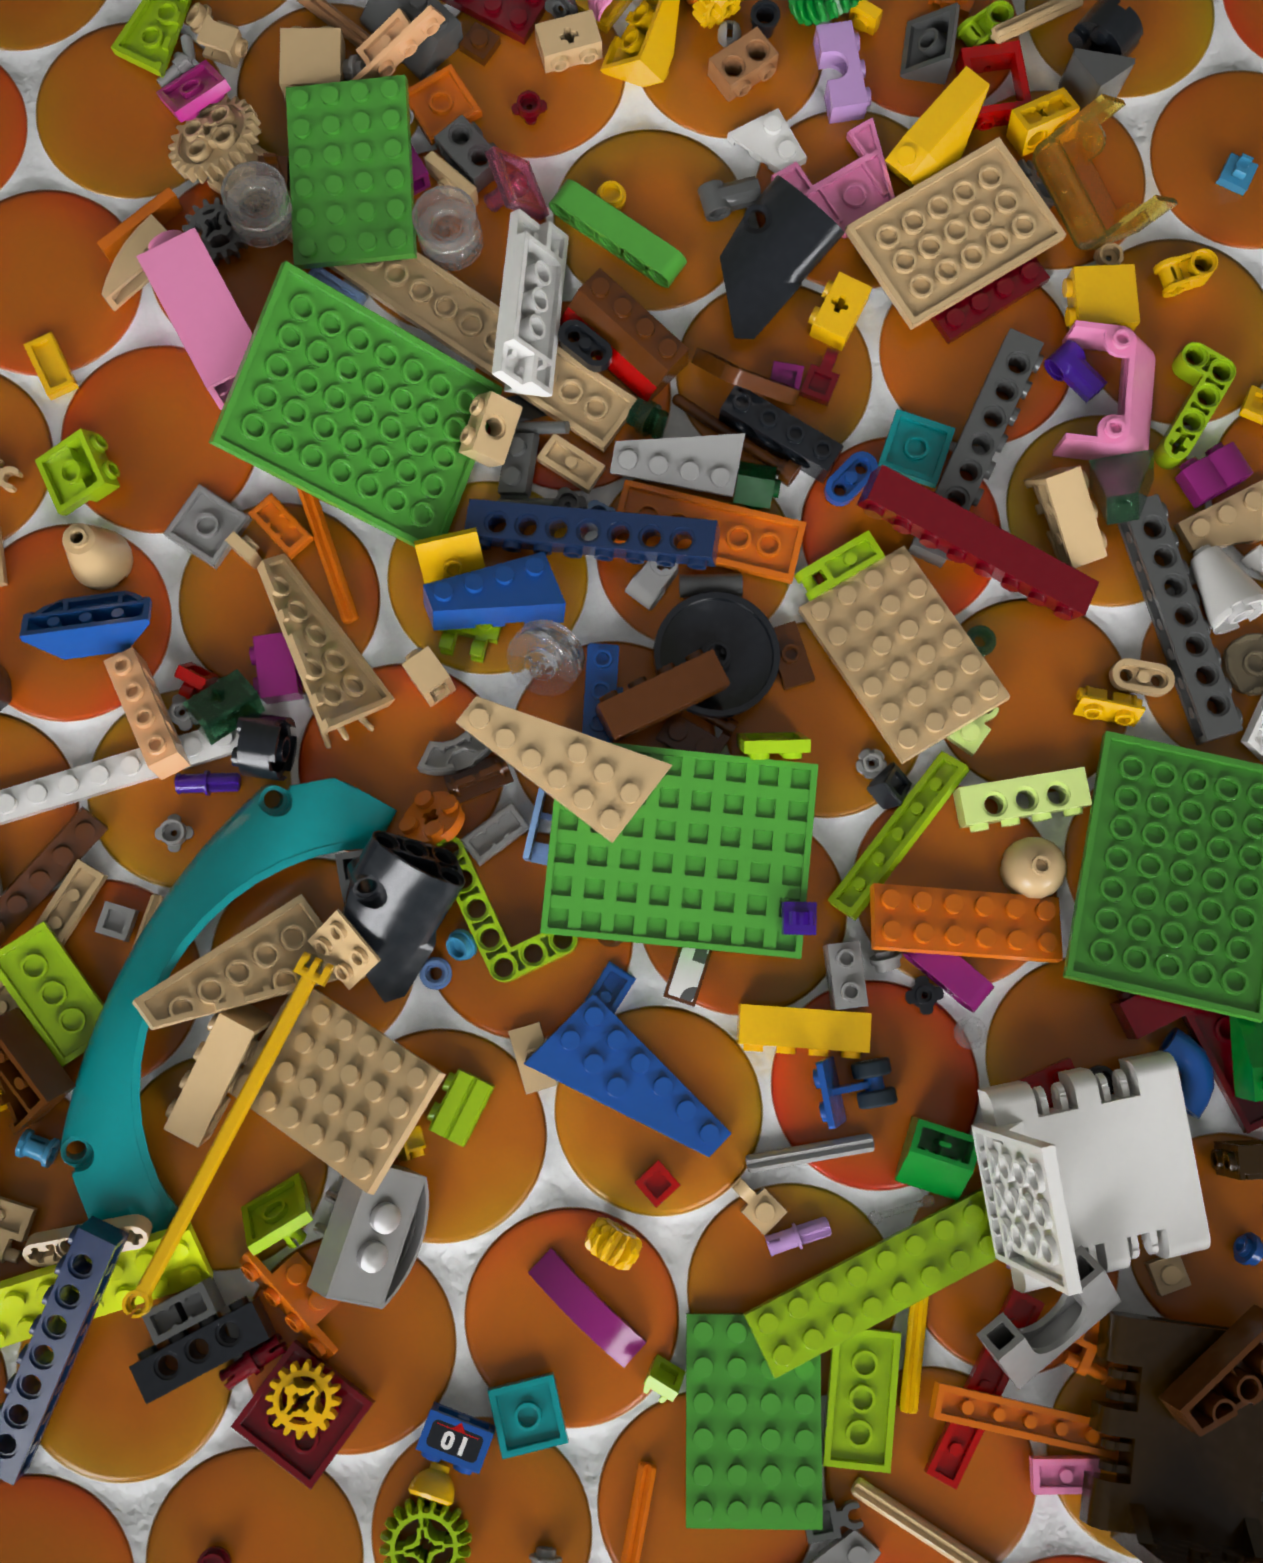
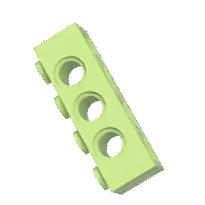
[953,767,1092,832]

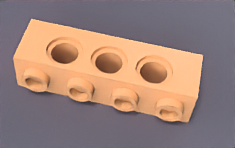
[103,647,191,780]

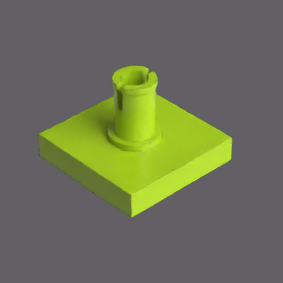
[241,1172,314,1256]

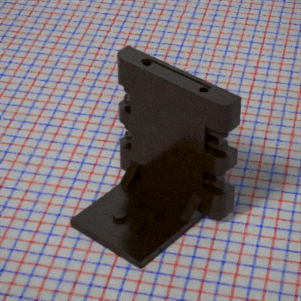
[1079,1311,1263,1563]

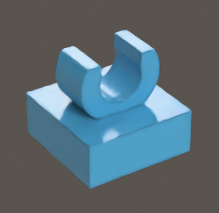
[1215,153,1258,196]

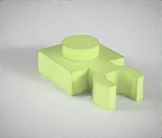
[946,707,999,756]

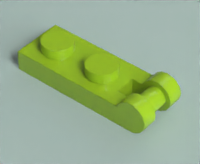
[794,530,885,601]

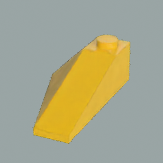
[600,0,680,87]
[885,66,990,188]

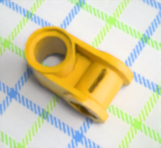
[1153,248,1218,298]

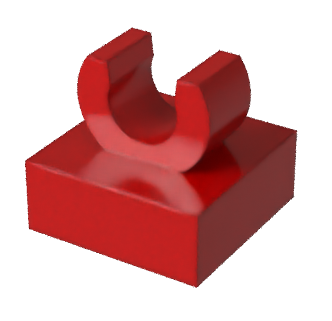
[174,662,219,700]

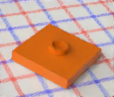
[408,64,483,146]

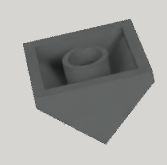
[900,2,960,85]
[1058,48,1136,120]

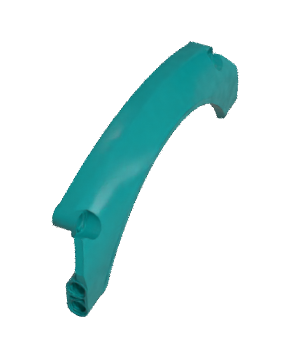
[60,777,397,1234]

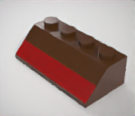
[560,268,690,405]

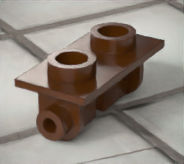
[443,754,514,803]

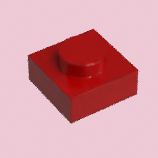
[634,1159,681,1208]

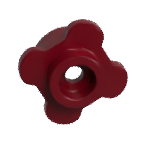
[511,90,547,125]

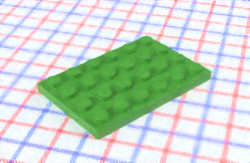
[286,74,417,270]
[686,1313,823,1530]

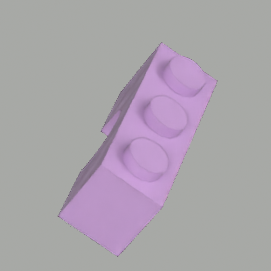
[813,20,871,124]

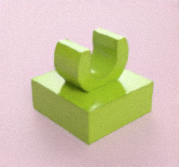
[643,1354,686,1403]

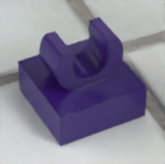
[782,902,817,935]

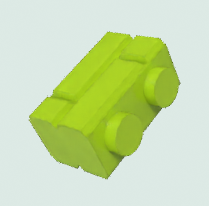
[427,1068,495,1147]

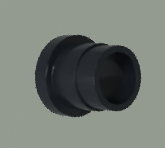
[750,0,780,39]

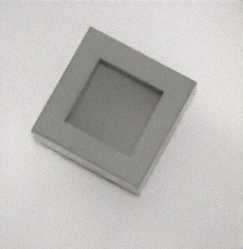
[94,901,139,942]

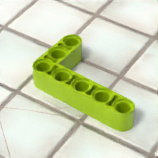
[436,837,578,983]

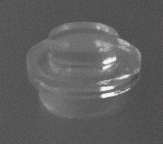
[954,1016,987,1049]

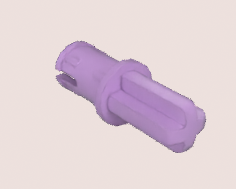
[764,1217,832,1257]

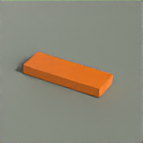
[97,187,184,264]

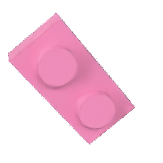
[1029,1455,1101,1495]

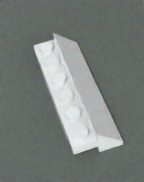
[492,208,569,397]

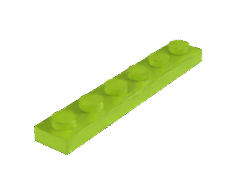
[828,751,970,921]

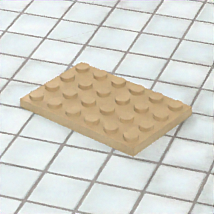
[844,137,1067,330]
[798,546,1011,764]
[230,988,446,1195]

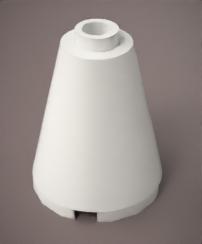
[1190,545,1263,635]

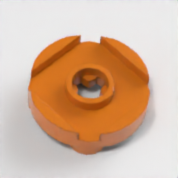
[399,790,465,845]

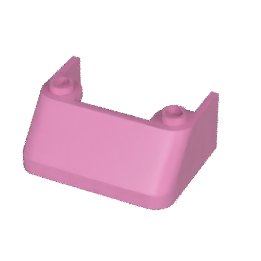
[1053,320,1156,465]

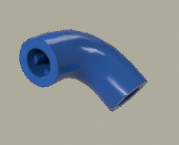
[1158,1027,1214,1119]

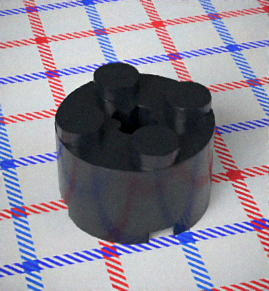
[1068,0,1143,57]
[231,713,297,781]

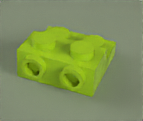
[35,428,121,516]

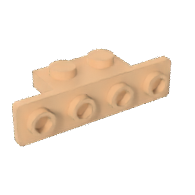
[352,5,445,80]

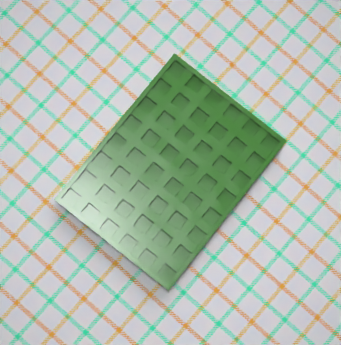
[540,742,819,959]

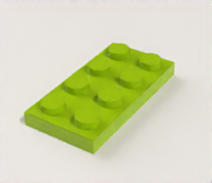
[0,921,104,1067]
[822,1328,901,1473]

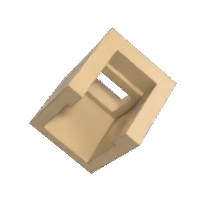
[196,14,248,69]

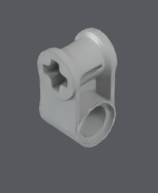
[625,561,679,611]

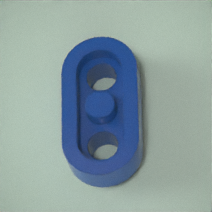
[824,451,878,506]

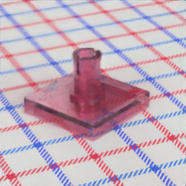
[484,146,549,221]

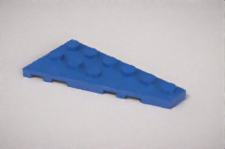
[523,993,732,1157]

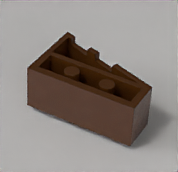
[0,1007,76,1135]

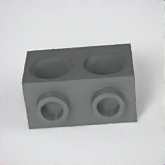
[434,115,503,194]
[142,1277,226,1345]

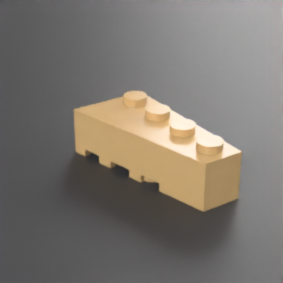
[163,1004,274,1148]

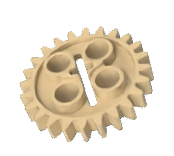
[168,96,261,184]

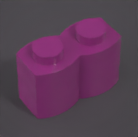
[1175,442,1254,509]

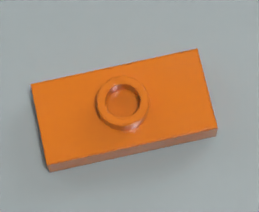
[248,493,314,560]

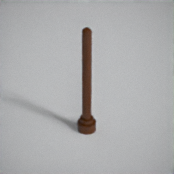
[672,394,802,487]

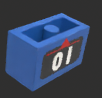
[416,1402,496,1475]

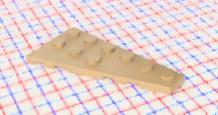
[257,553,395,734]
[456,696,672,843]
[132,894,339,1030]

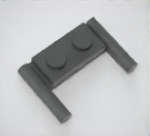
[498,421,570,506]

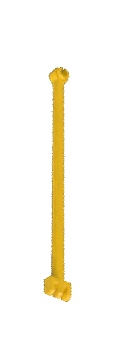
[122,951,335,1318]

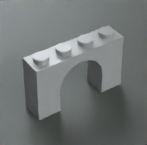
[976,1245,1122,1389]

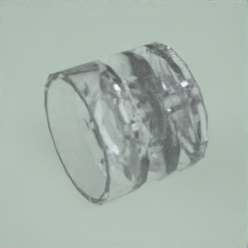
[220,161,293,248]
[412,185,483,271]

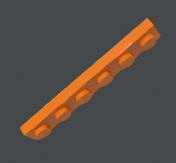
[929,1381,1120,1460]

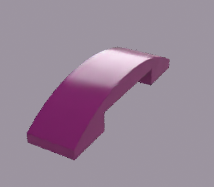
[528,1247,647,1367]

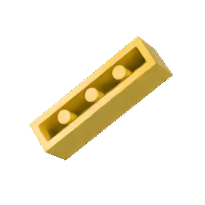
[736,1004,872,1059]

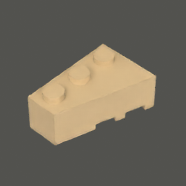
[1023,466,1107,568]

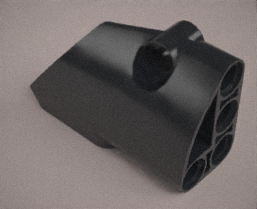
[720,175,844,339]
[342,830,466,1003]

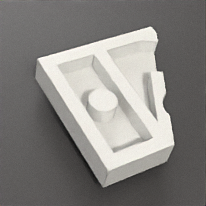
[727,108,807,173]

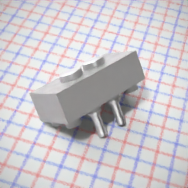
[307,1164,429,1309]

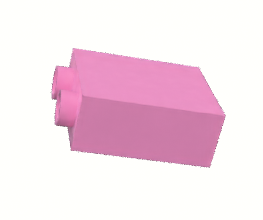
[136,227,252,410]

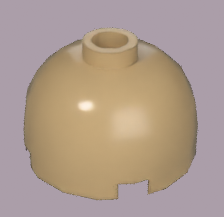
[1000,837,1067,899]

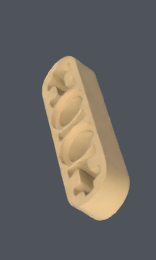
[22,1214,153,1267]

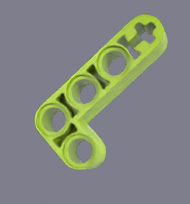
[1154,342,1237,469]

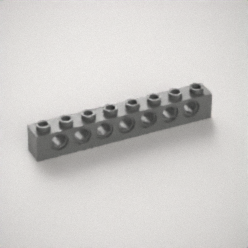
[908,328,1044,568]
[1114,494,1243,746]

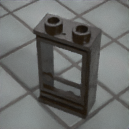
[1211,1139,1263,1180]

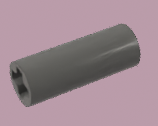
[679,573,743,598]

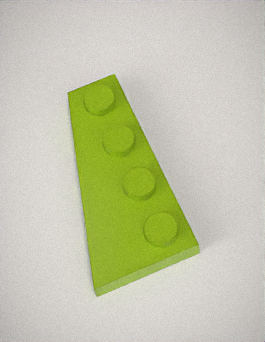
[111,0,192,78]

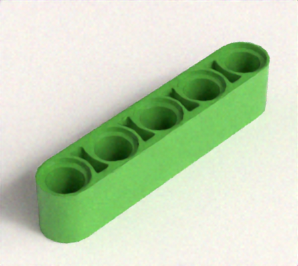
[548,179,687,288]

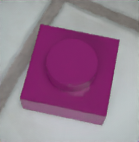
[770,360,804,390]

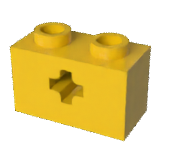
[808,271,872,352]

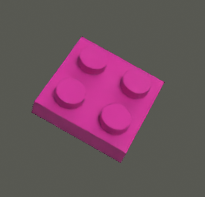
[156,59,231,123]

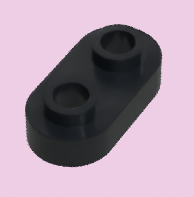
[558,320,612,372]

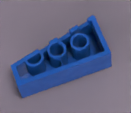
[423,552,566,631]

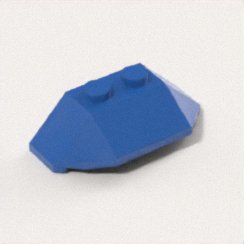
[19,591,152,660]

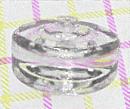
[506,619,585,696]

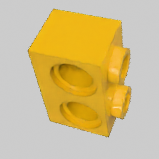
[1006,87,1080,157]

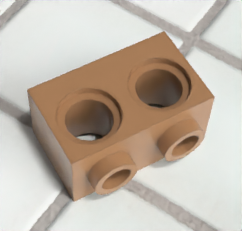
[707,26,779,102]

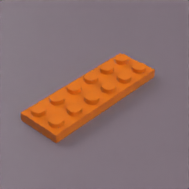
[615,479,806,584]
[870,883,1063,963]

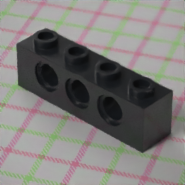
[719,385,843,483]
[129,1296,276,1404]

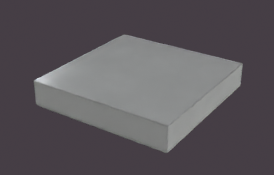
[163,484,252,570]

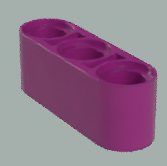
[901,952,994,1013]

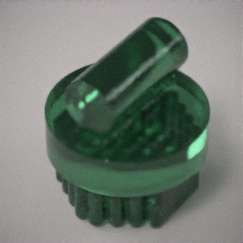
[626,398,669,439]

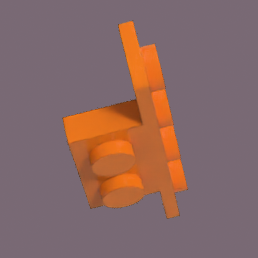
[239,1250,341,1361]

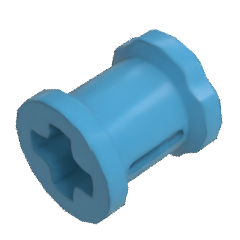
[15,1129,61,1168]

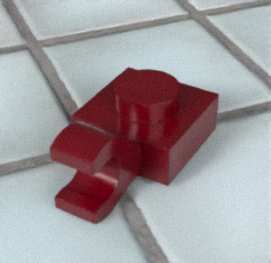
[799,348,840,406]

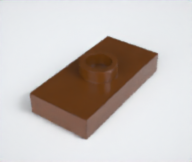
[773,621,815,691]

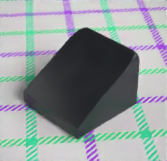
[867,762,912,809]

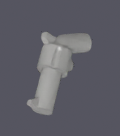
[156,34,199,88]

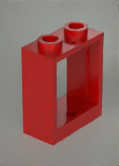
[955,40,1032,131]

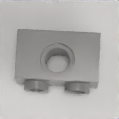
[823,941,869,1010]

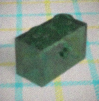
[183,669,265,745]

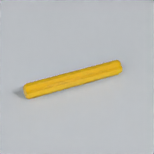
[899,1296,929,1414]

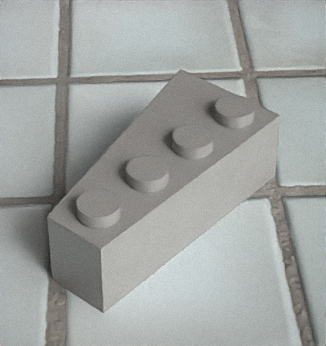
[610,433,745,497]

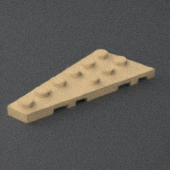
[1174,480,1263,553]

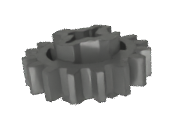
[182,197,251,266]

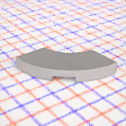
[417,731,492,776]

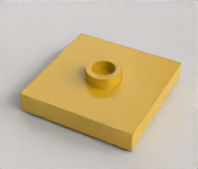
[414,527,485,584]

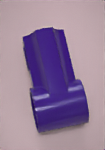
[1044,340,1108,403]

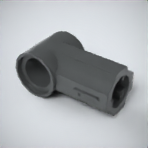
[697,176,761,222]

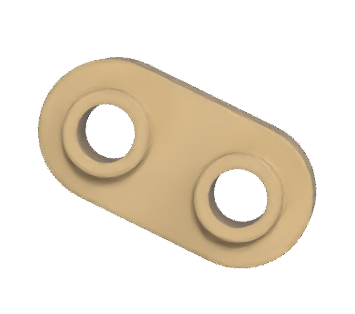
[1109,658,1175,697]

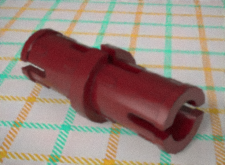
[219,1333,288,1390]

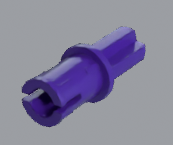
[175,770,241,796]

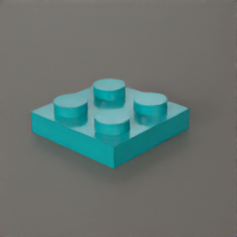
[878,409,956,488]
[488,1372,569,1460]

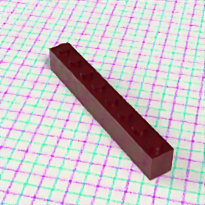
[857,464,1099,621]

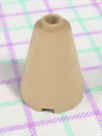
[62,523,134,591]

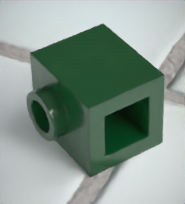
[733,461,781,509]

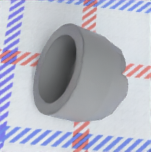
[717,20,741,48]

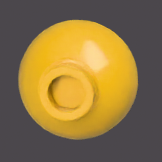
[408,1462,455,1506]

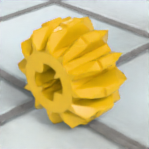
[584,1217,642,1270]

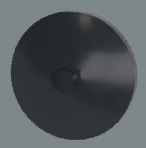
[653,592,780,719]

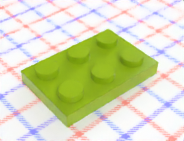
[736,732,811,760]

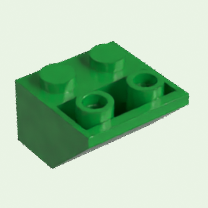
[894,1116,977,1201]

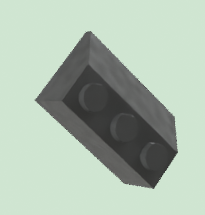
[360,0,463,81]

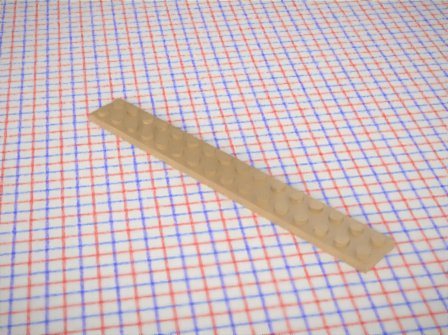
[207,144,639,453]

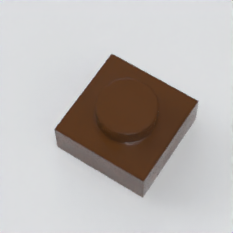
[459,22,501,66]

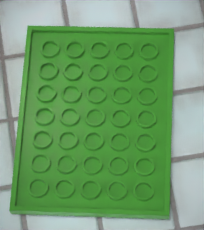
[208,261,503,547]
[1063,731,1263,1023]

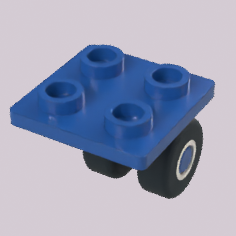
[813,1056,898,1129]

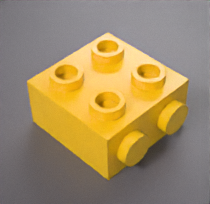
[1062,264,1140,331]

